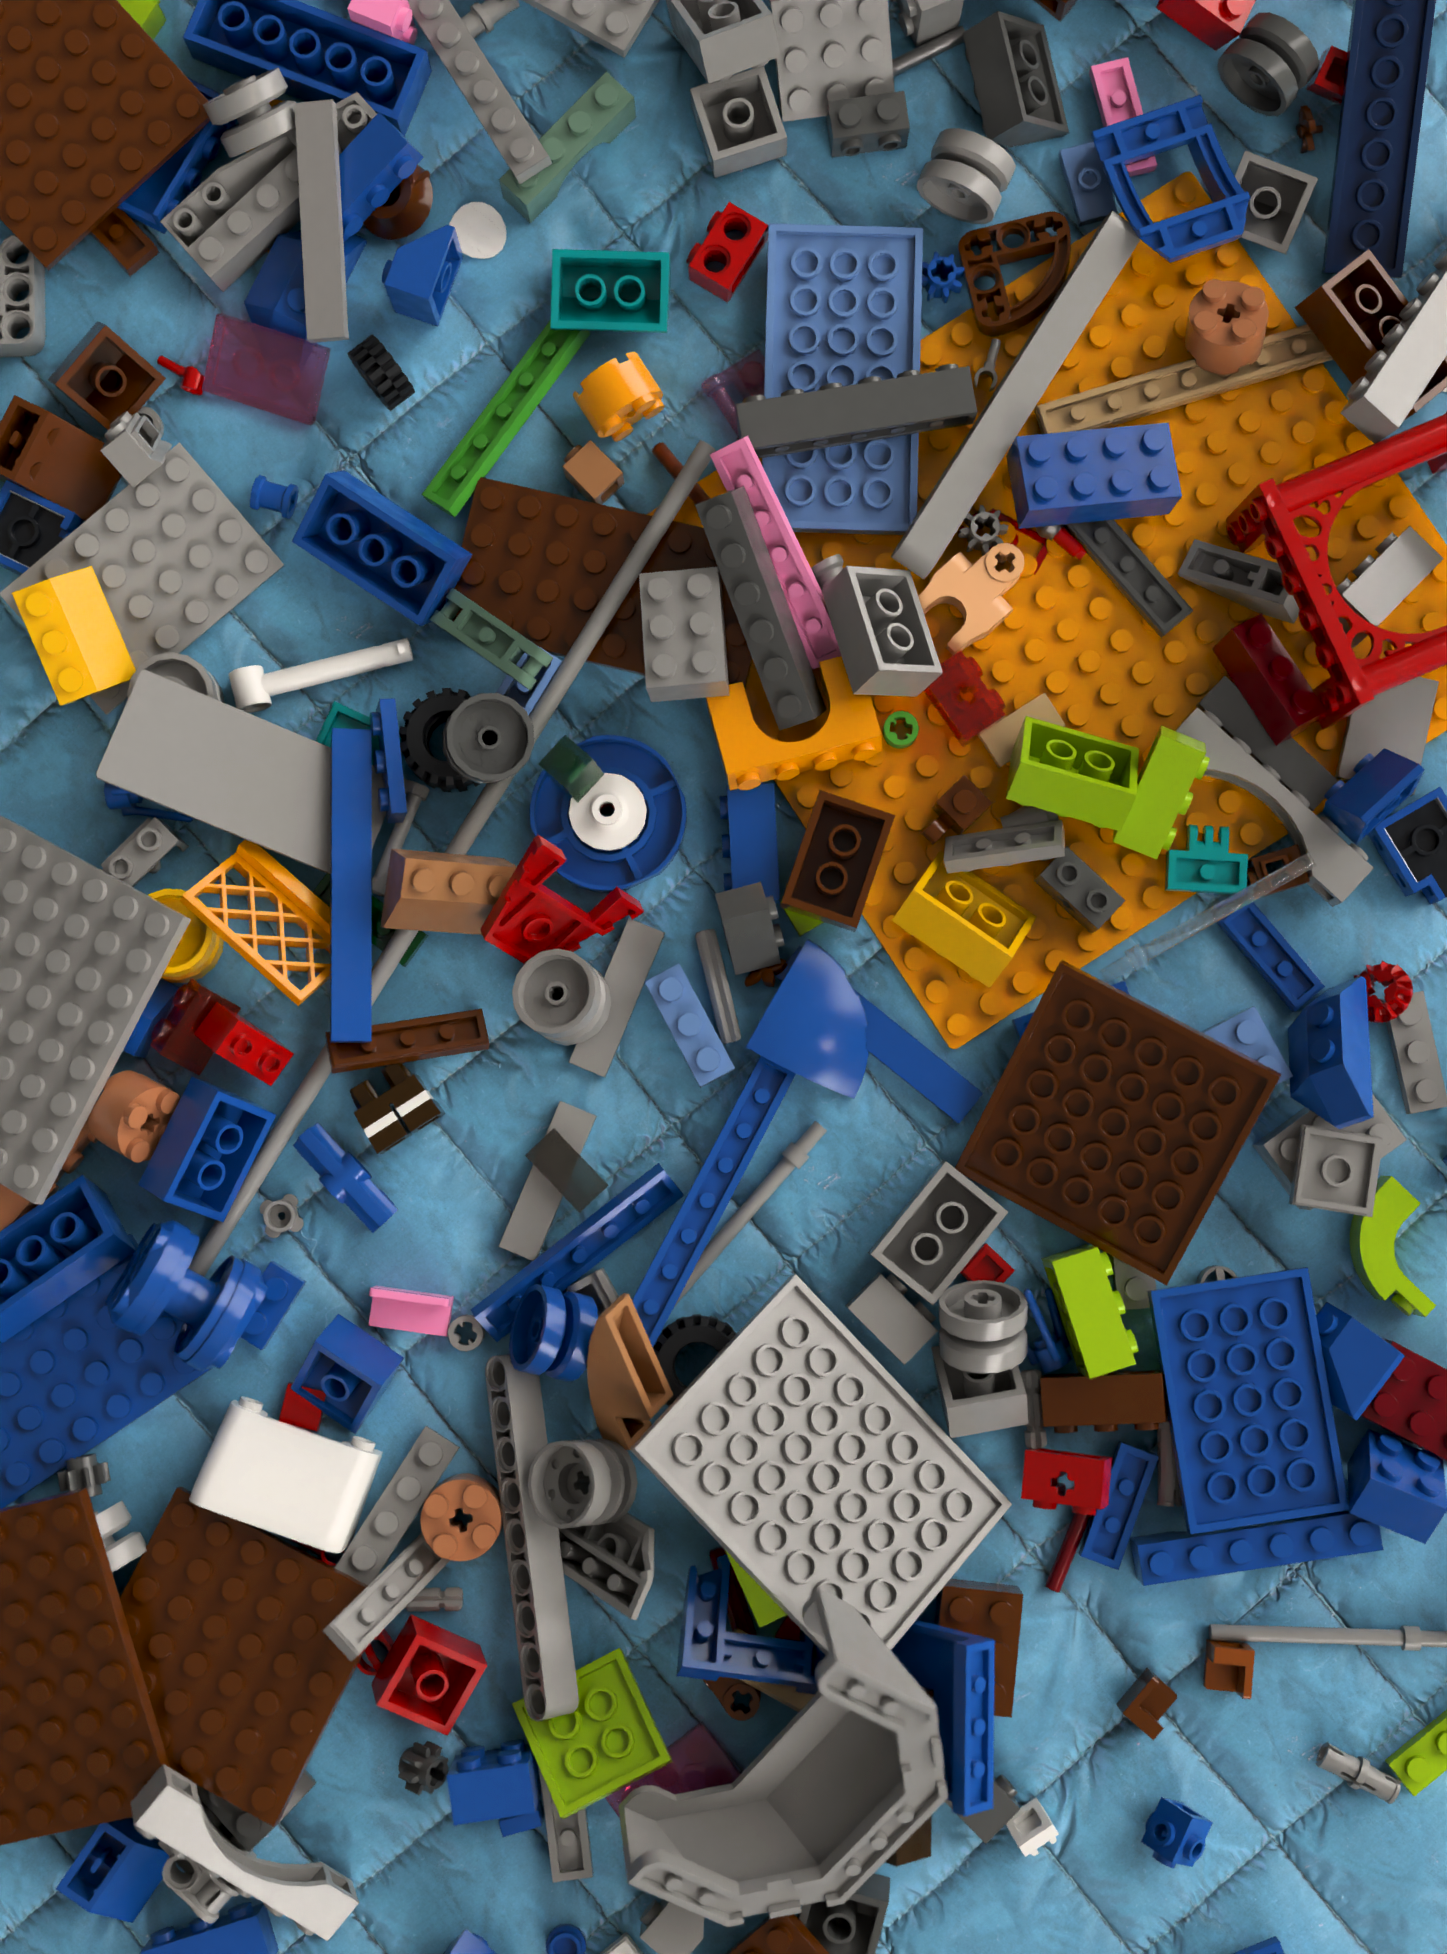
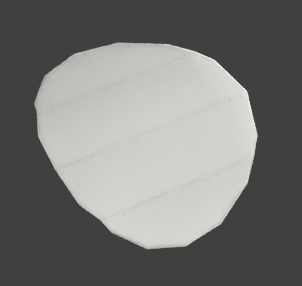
[449,202,507,259]

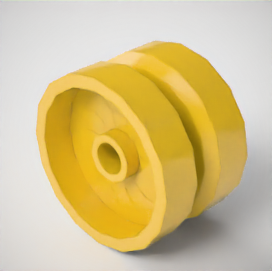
[148,889,224,983]

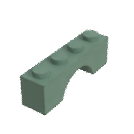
[499,71,636,224]

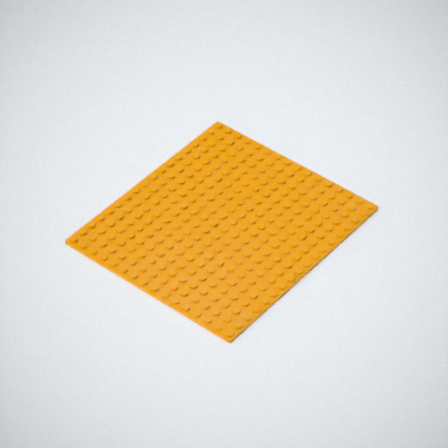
[646,172,1447,1049]

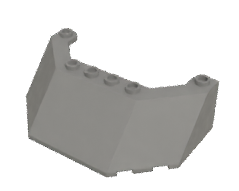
[618,1588,948,1927]

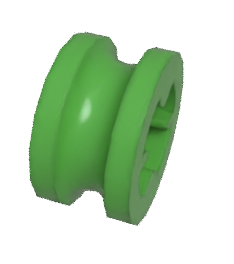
[882,711,919,749]

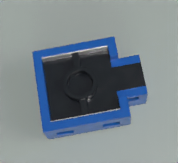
[0,480,84,575]
[1368,787,1447,905]

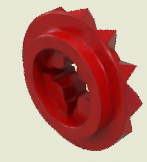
[1354,961,1413,1023]

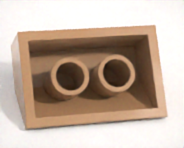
[381,848,517,935]

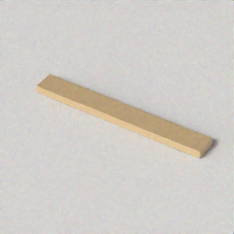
[1034,324,1333,434]

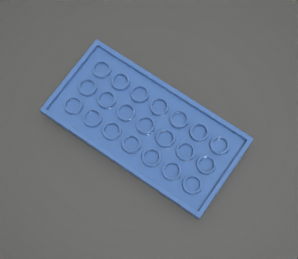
[762,223,923,535]

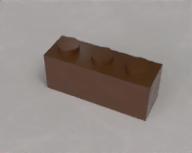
[1040,1370,1167,1433]

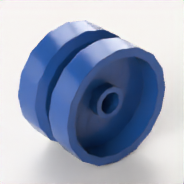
[509,1284,598,1382]

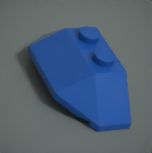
[244,230,367,376]
[1288,976,1374,1129]

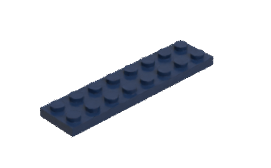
[1322,0,1436,278]

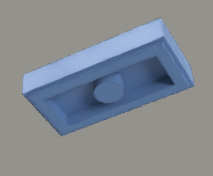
[1058,141,1118,227]

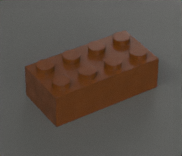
[1294,249,1447,420]

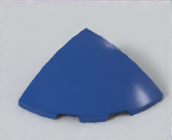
[746,939,869,1099]

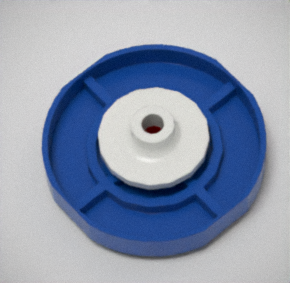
[530,735,687,893]

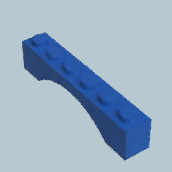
[1130,1510,1383,1586]

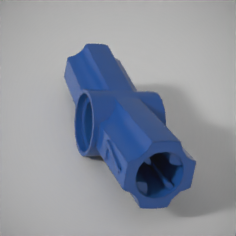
[293,1123,398,1233]

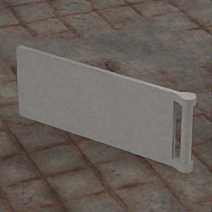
[96,669,430,897]

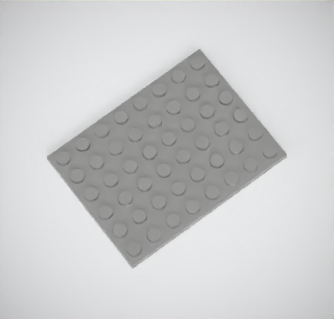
[0,816,191,1205]
[630,1274,1012,1656]

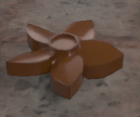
[1295,105,1323,154]
[744,958,788,987]

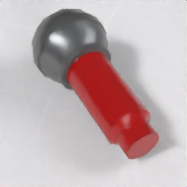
[1036,525,1087,561]

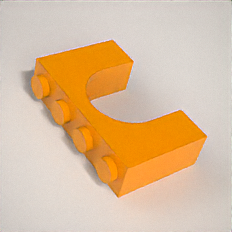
[706,656,882,791]

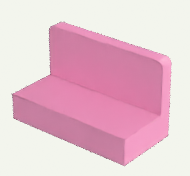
[368,1286,454,1337]

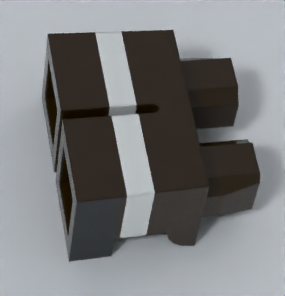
[350,1063,446,1154]

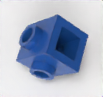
[1141,1797,1213,1868]

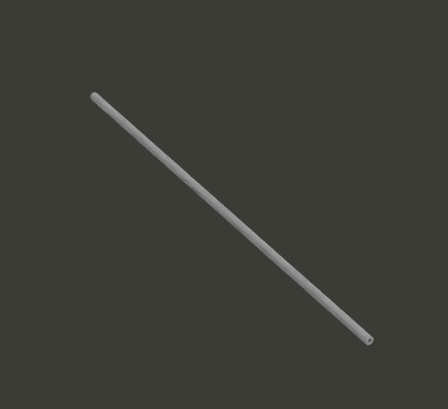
[188,440,716,1276]

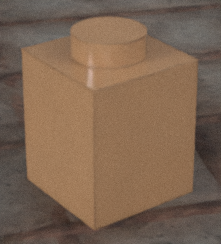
[563,440,625,504]

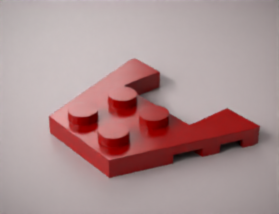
[480,835,644,964]

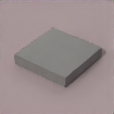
[1289,1124,1383,1217]

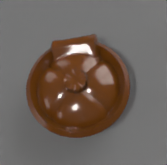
[363,165,433,240]

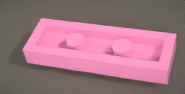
[1089,57,1157,177]

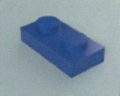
[241,1261,306,1350]

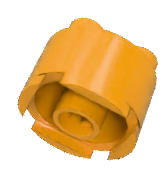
[573,352,665,442]

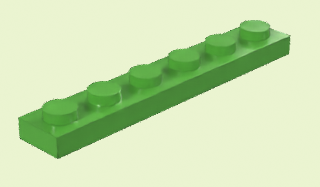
[421,319,590,518]

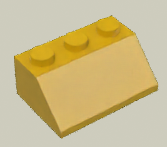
[12,566,136,706]
[892,851,1037,988]

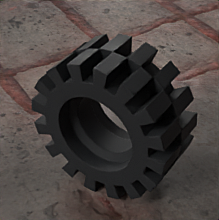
[347,334,415,411]

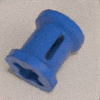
[250,475,298,519]

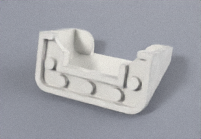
[189,1396,383,1553]

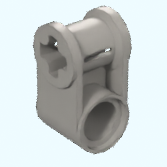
[162,1853,239,1923]

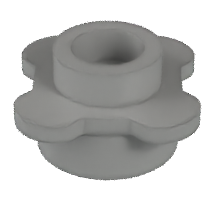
[260,1194,304,1238]

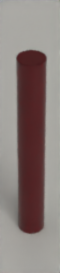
[1045,1513,1091,1593]

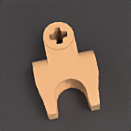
[918,543,1025,656]

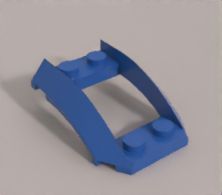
[1091,94,1250,263]

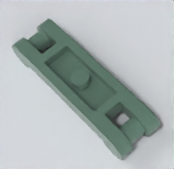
[429,588,553,690]

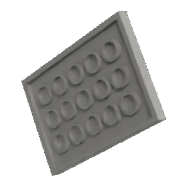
[0,442,284,715]

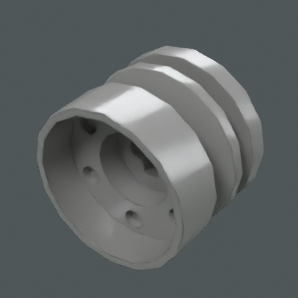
[528,1439,638,1529]

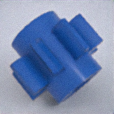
[922,251,965,304]

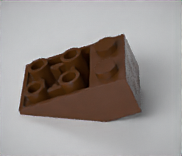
[0,395,122,521]

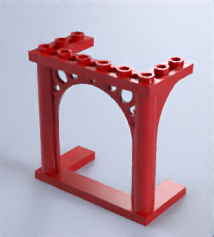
[1226,412,1447,730]

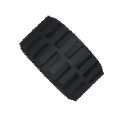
[399,688,496,793]
[653,1314,737,1406]

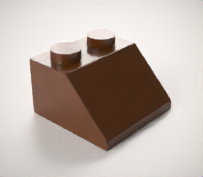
[48,321,166,430]

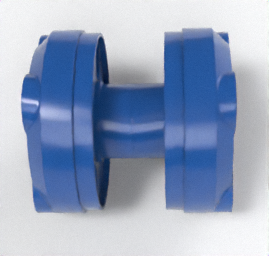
[105,1220,268,1371]

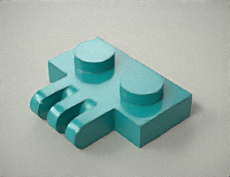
[1165,824,1248,895]

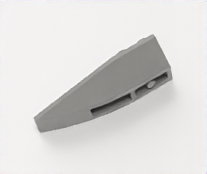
[160,92,377,292]

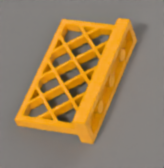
[180,840,330,1006]

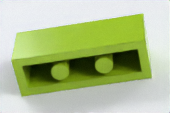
[1113,725,1210,860]

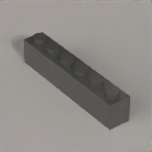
[735,364,977,459]
[695,486,827,731]

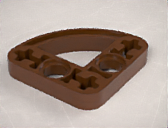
[959,211,1071,337]

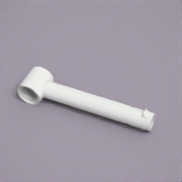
[228,638,414,713]

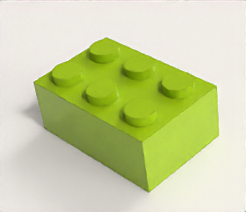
[1006,716,1139,832]
[1041,1244,1139,1379]

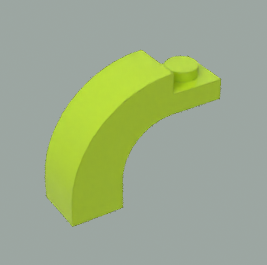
[1349,1176,1436,1317]

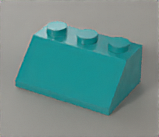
[550,249,671,333]

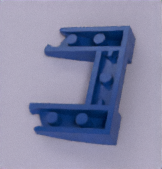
[676,1555,826,1695]

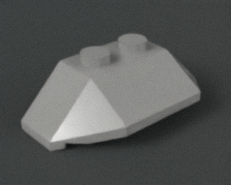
[558,1513,655,1620]

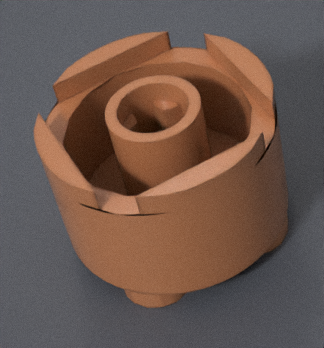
[1185,279,1269,375]
[87,1070,180,1163]
[420,1473,503,1561]

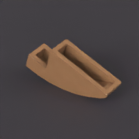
[587,1293,673,1450]

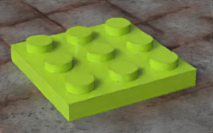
[512,1647,673,1819]

